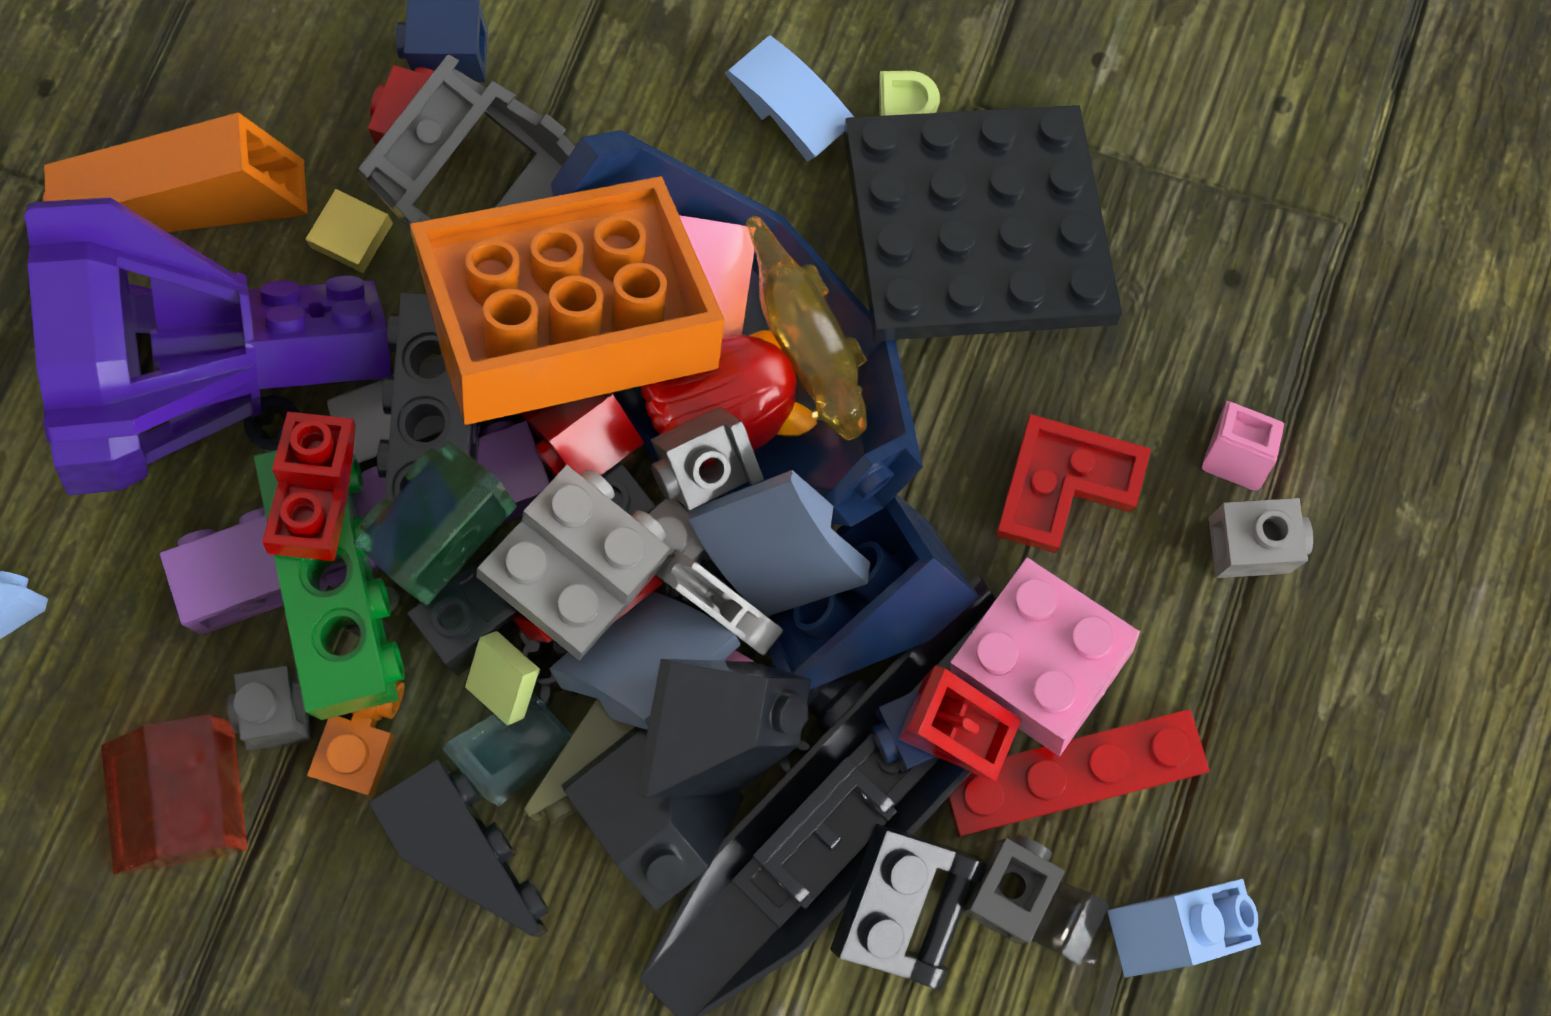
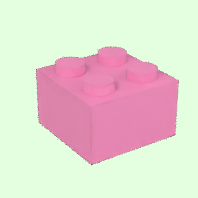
[950,557,1140,757]

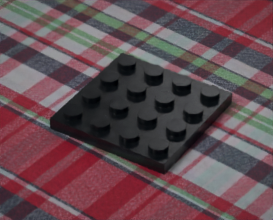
[843,105,1122,341]

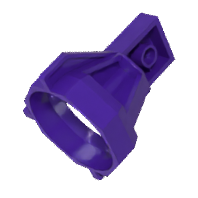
[25,197,391,496]

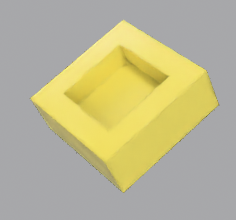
[306,189,393,273]

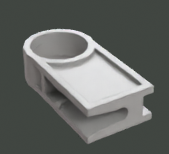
[657,549,784,656]

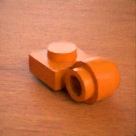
[307,681,405,797]

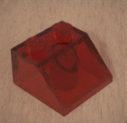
[101,714,248,875]

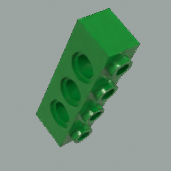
[254,450,405,720]

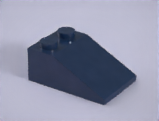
[768,494,979,690]

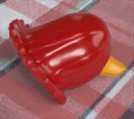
[641,330,817,470]

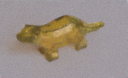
[746,216,867,440]

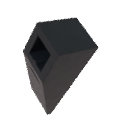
[369,759,549,937]

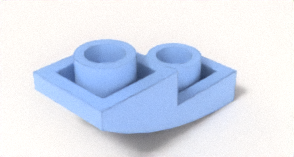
[725,35,854,162]

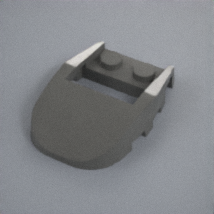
[357,54,575,231]

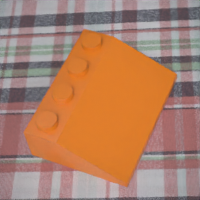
[410,176,725,425]

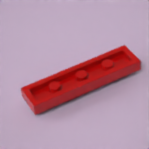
[947,709,1210,838]

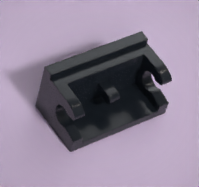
[752,756,897,909]

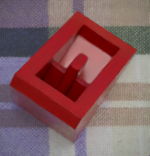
[898,666,1022,782]

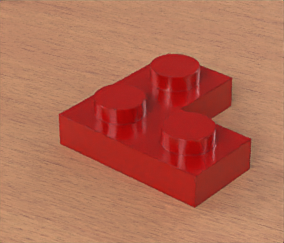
[995,414,1151,553]

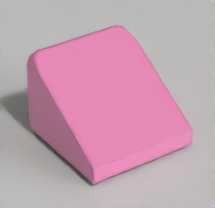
[1202,401,1284,491]

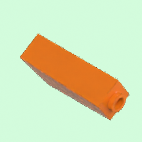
[43,112,308,232]

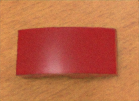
[262,412,356,561]

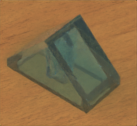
[443,692,572,806]

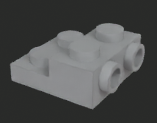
[476,465,670,661]

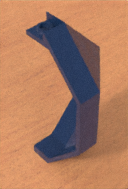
[551,130,923,526]

